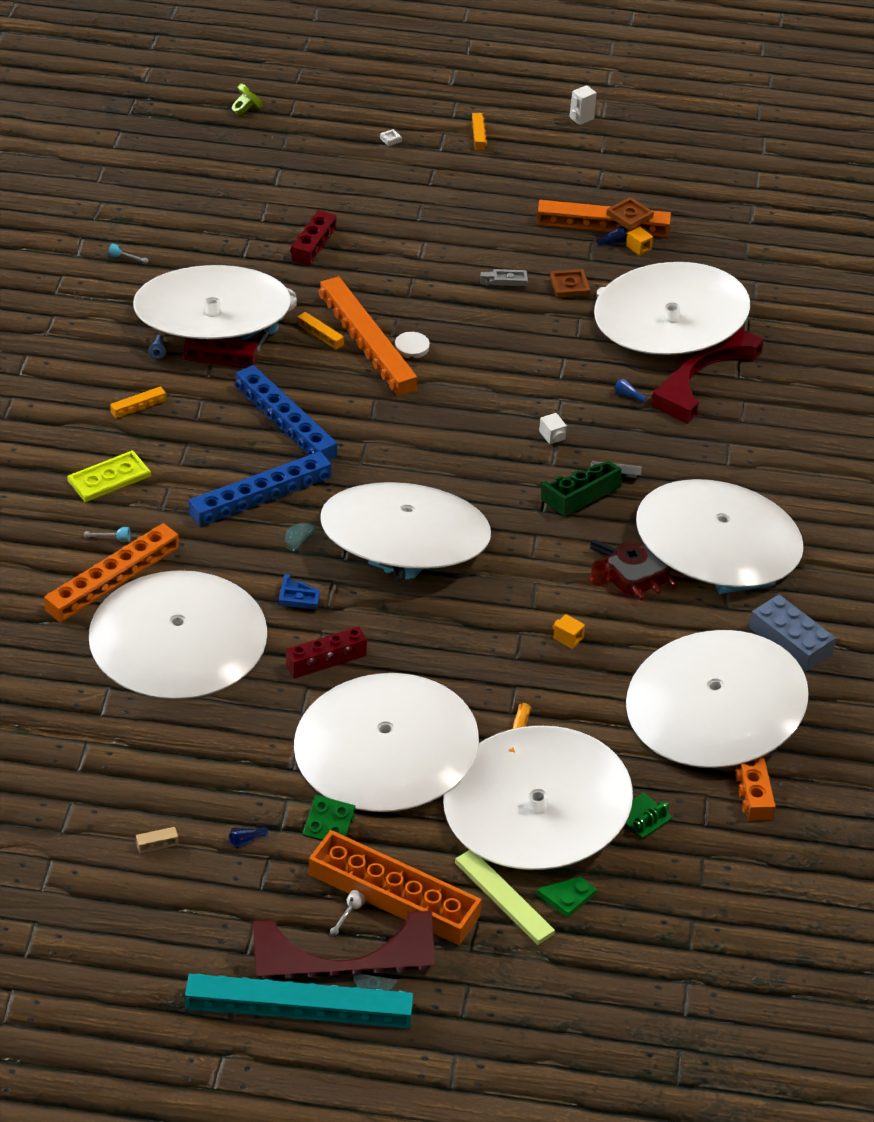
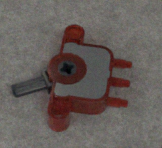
[590,540,678,601]

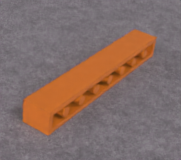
[537,200,671,237]

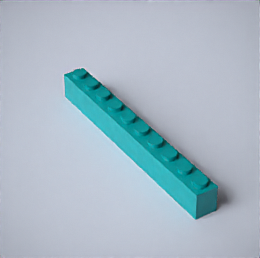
[185,974,413,1028]

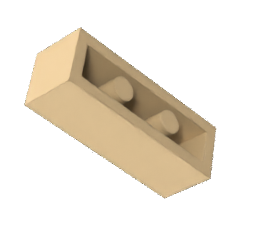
[136,827,178,854]

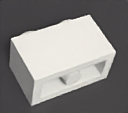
[570,85,597,125]

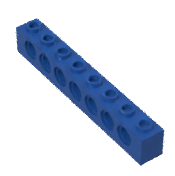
[235,365,337,460]
[189,451,331,527]

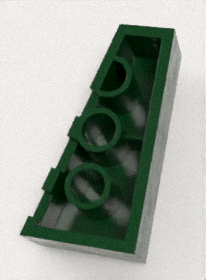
[541,461,621,517]

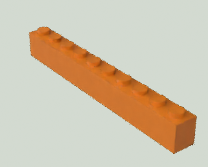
[319,276,417,396]

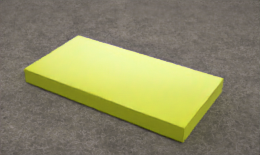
[67,450,151,502]

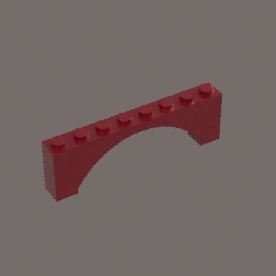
[651,328,764,424]
[253,910,435,980]

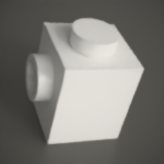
[539,413,567,444]

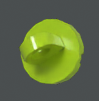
[232,84,263,115]

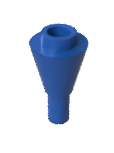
[614,378,647,403]

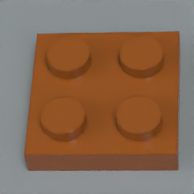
[606,197,654,230]
[550,269,590,298]

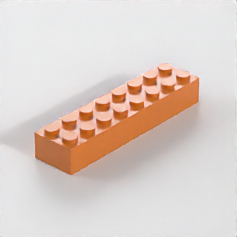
[308,830,482,946]

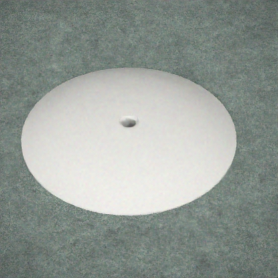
[594,262,750,355]
[133,265,291,339]
[636,479,803,587]
[320,482,491,568]
[89,571,267,699]
[626,630,808,768]
[294,673,479,812]
[443,726,633,870]

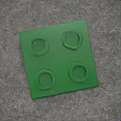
[625,792,673,839]
[303,795,355,840]

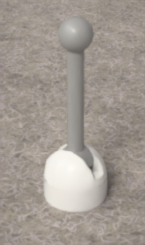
[330,890,366,936]

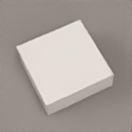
[380,129,402,146]

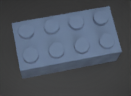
[749,594,836,672]

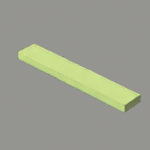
[455,850,555,945]

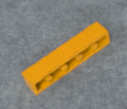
[472,113,487,150]
[297,312,344,350]
[110,386,166,419]

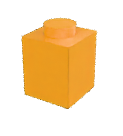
[626,227,653,256]
[553,614,585,649]

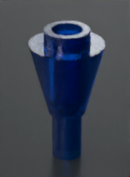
[596,226,627,246]
[229,827,268,848]

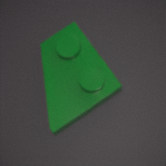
[537,877,597,918]

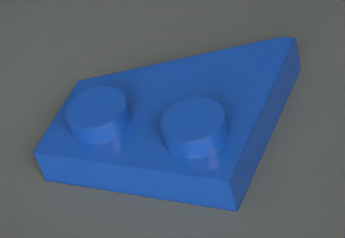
[279,574,320,610]

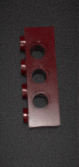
[290,210,337,265]
[184,338,258,368]
[286,626,367,679]

